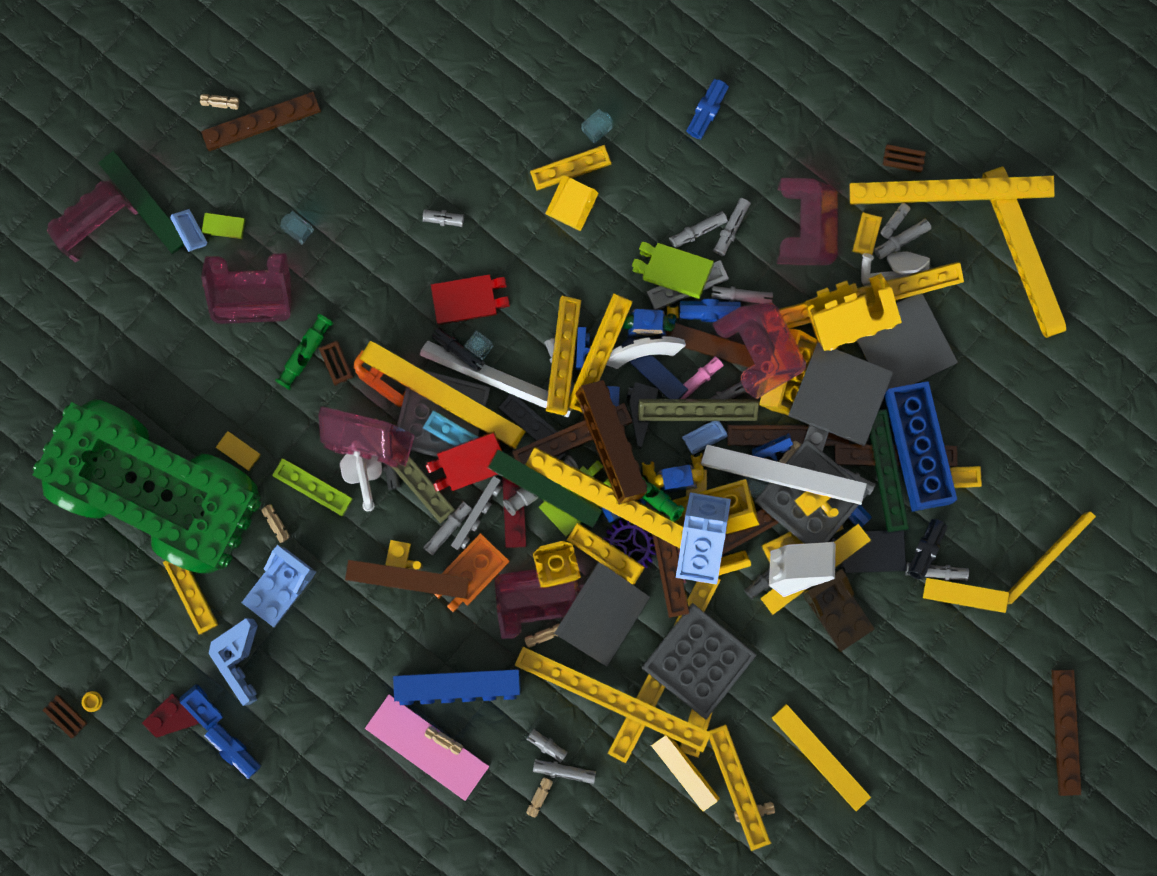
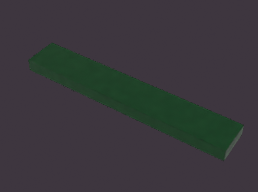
[98,151,185,254]
[869,409,909,532]
[487,450,602,528]

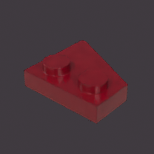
[142,694,199,738]

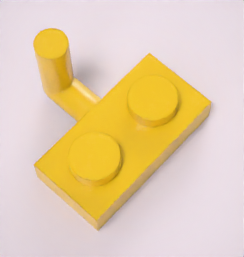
[794,491,839,517]
[385,540,423,570]

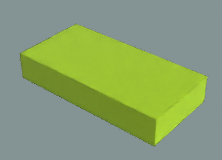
[202,213,246,239]

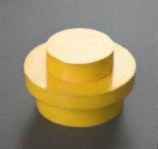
[82,691,103,712]

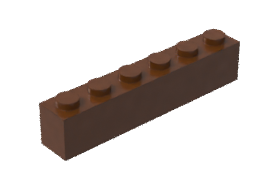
[575,380,647,505]

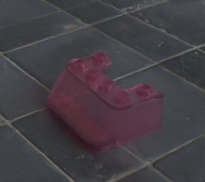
[777,178,838,265]
[47,181,138,263]
[201,253,291,324]
[712,303,806,399]
[318,407,415,468]
[495,569,579,639]

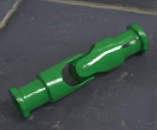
[275,313,333,390]
[641,475,684,522]

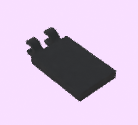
[828,530,906,573]

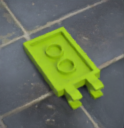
[632,242,714,299]
[539,460,612,537]

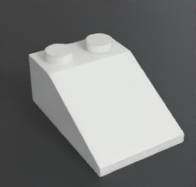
[769,542,836,597]

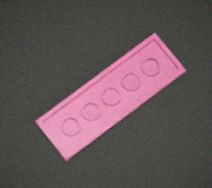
[365,694,489,801]

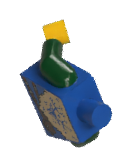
[622,306,679,338]

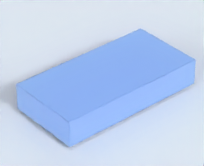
[170,209,207,252]
[682,421,728,455]

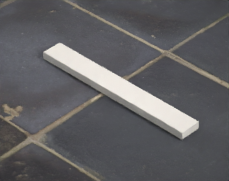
[420,341,573,417]
[701,445,867,505]

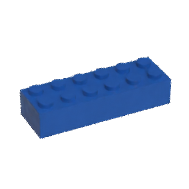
[884,381,957,512]
[393,669,521,705]

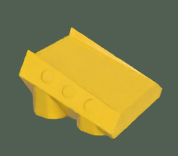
[545,176,599,231]
[533,541,581,587]

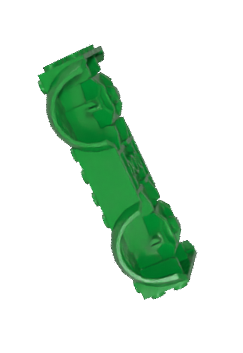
[32,399,261,573]

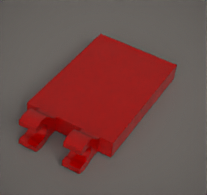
[431,274,510,325]
[426,432,503,492]

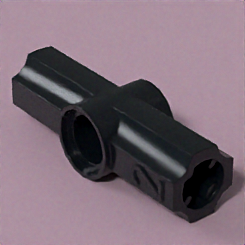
[907,519,948,580]

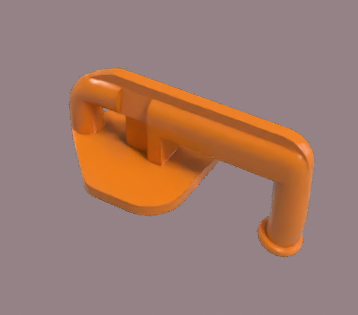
[354,350,406,407]

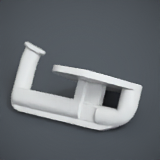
[861,252,930,286]
[340,440,382,511]

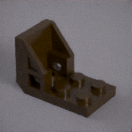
[802,569,875,652]

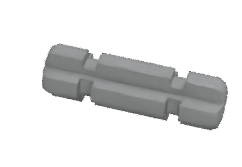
[880,203,910,239]

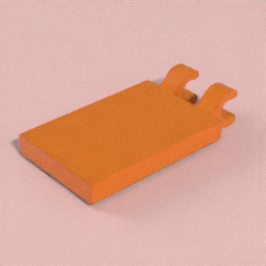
[434,533,510,613]

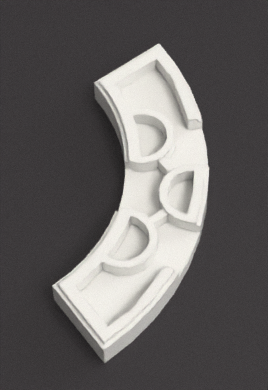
[606,336,686,369]

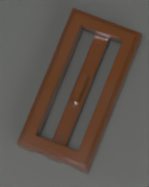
[882,145,926,173]
[319,341,354,386]
[42,695,88,739]

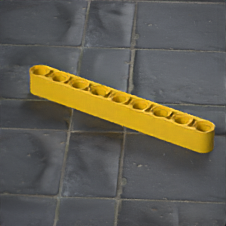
[982,166,1066,338]
[359,341,526,449]

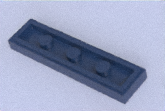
[620,336,688,399]

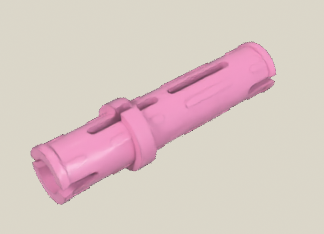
[680,356,724,399]

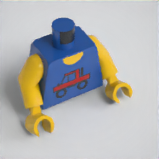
[642,453,704,493]

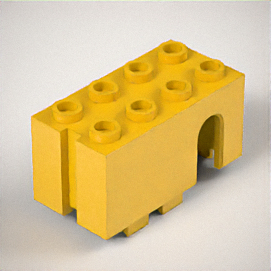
[805,273,902,351]

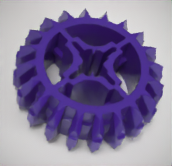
[603,520,656,569]

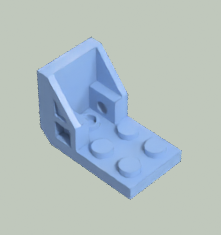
[676,492,731,584]
[241,545,316,627]
[209,618,258,706]

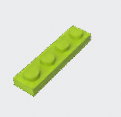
[272,458,353,516]

